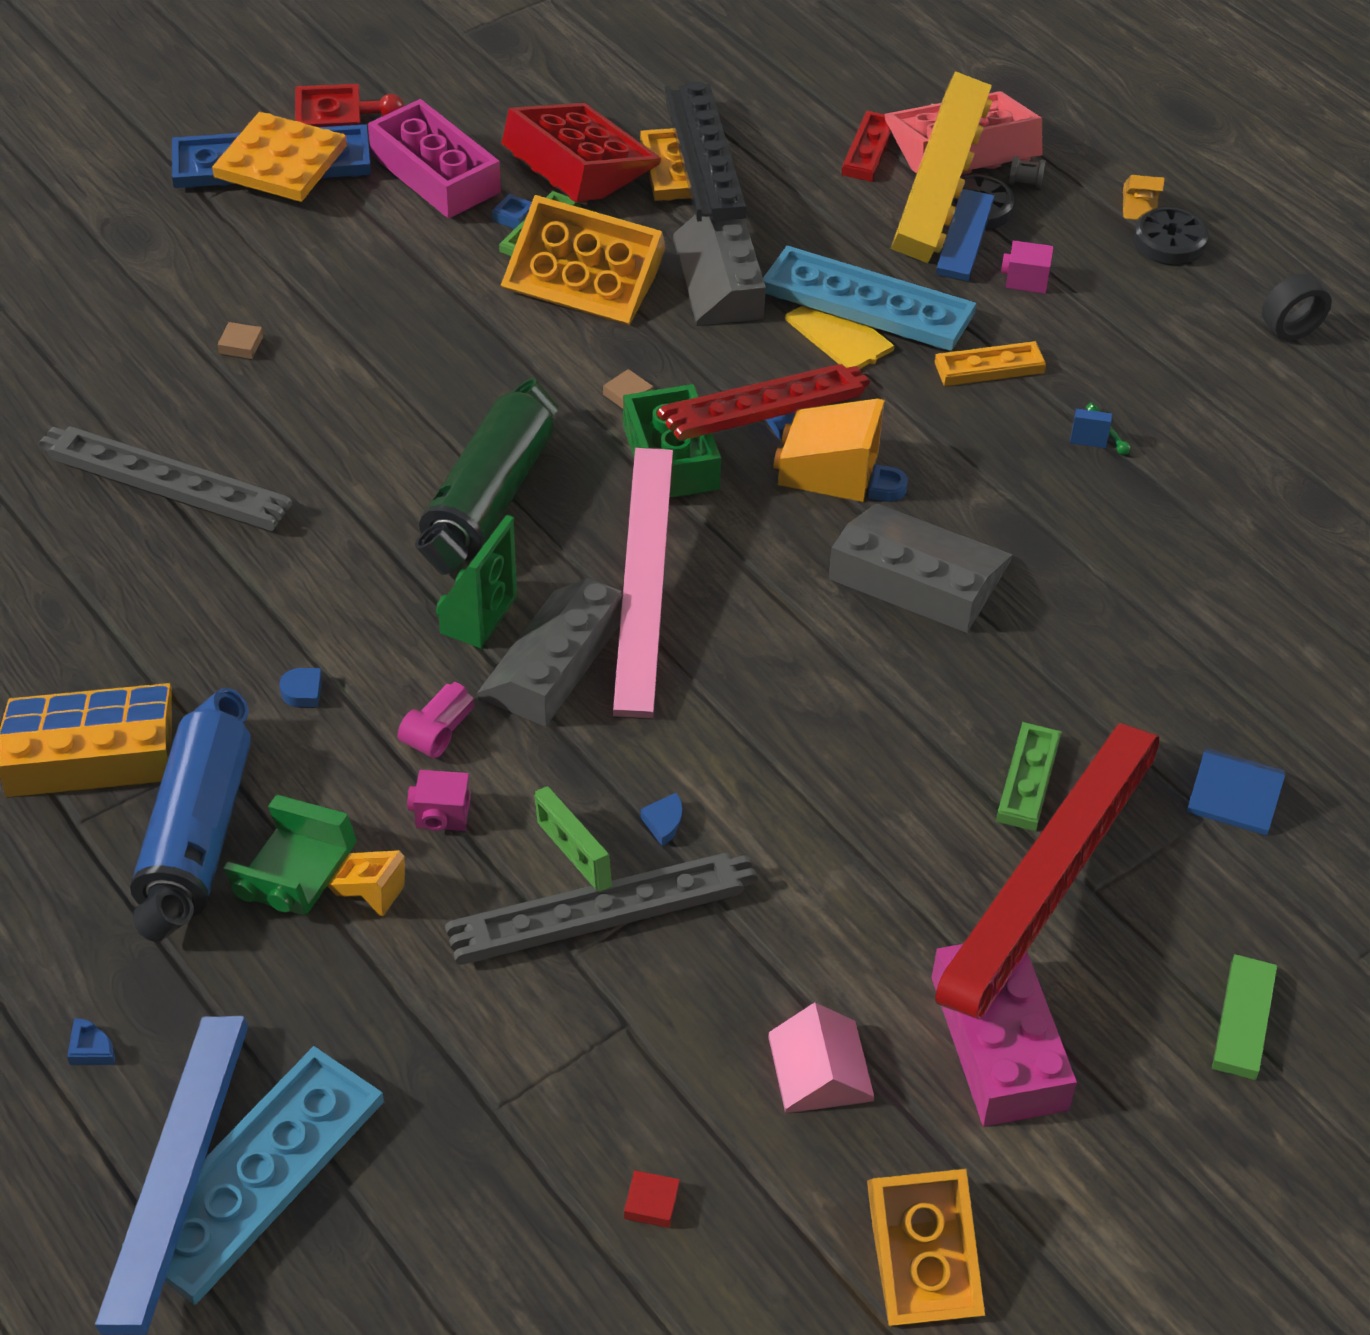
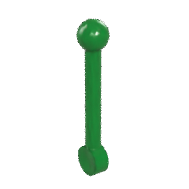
[1086,402,1131,455]

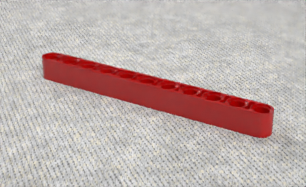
[935,723,1160,1020]

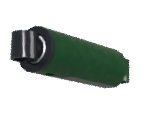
[415,378,558,575]

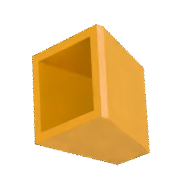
[773,399,884,502]

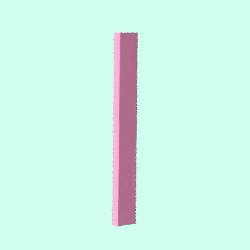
[613,448,673,719]

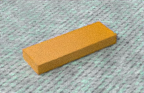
[935,341,1046,386]

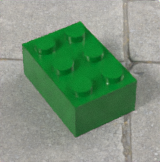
[623,384,721,498]

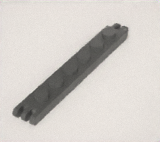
[39,426,292,531]
[445,853,758,965]

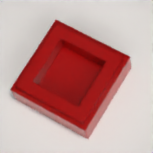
[624,1170,680,1228]

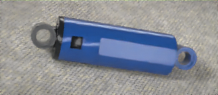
[130,688,251,942]

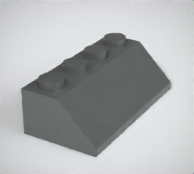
[673,215,766,326]
[477,578,622,727]

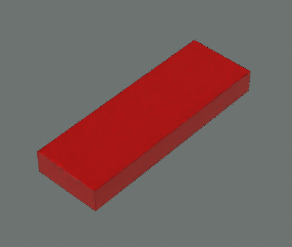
[841,111,892,182]

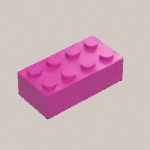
[368,99,501,219]
[932,944,1077,1127]

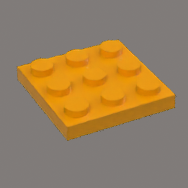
[212,112,347,202]

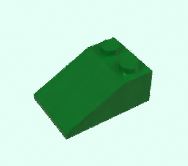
[436,515,517,649]

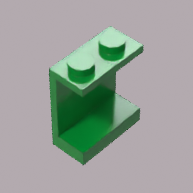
[224,795,357,916]

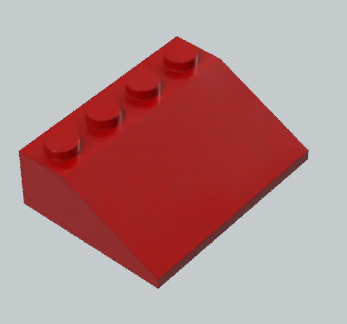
[501,103,661,203]

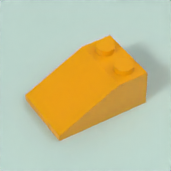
[867,1169,985,1326]

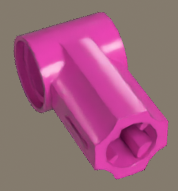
[397,682,475,759]

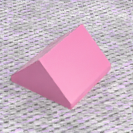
[768,1002,874,1114]

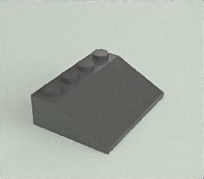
[829,503,1013,633]

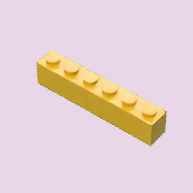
[891,71,993,263]

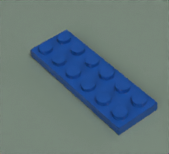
[172,124,371,188]

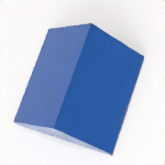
[1187,748,1285,836]

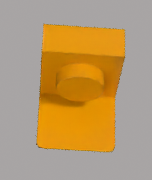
[1123,175,1164,220]
[327,851,405,916]

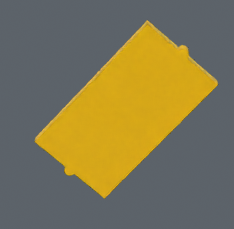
[785,305,894,369]

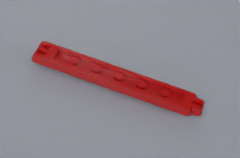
[657,364,870,441]

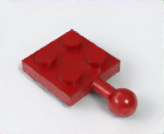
[295,84,404,128]

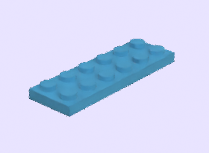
[763,246,976,351]
[122,1046,384,1305]

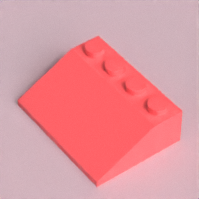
[885,91,1042,175]

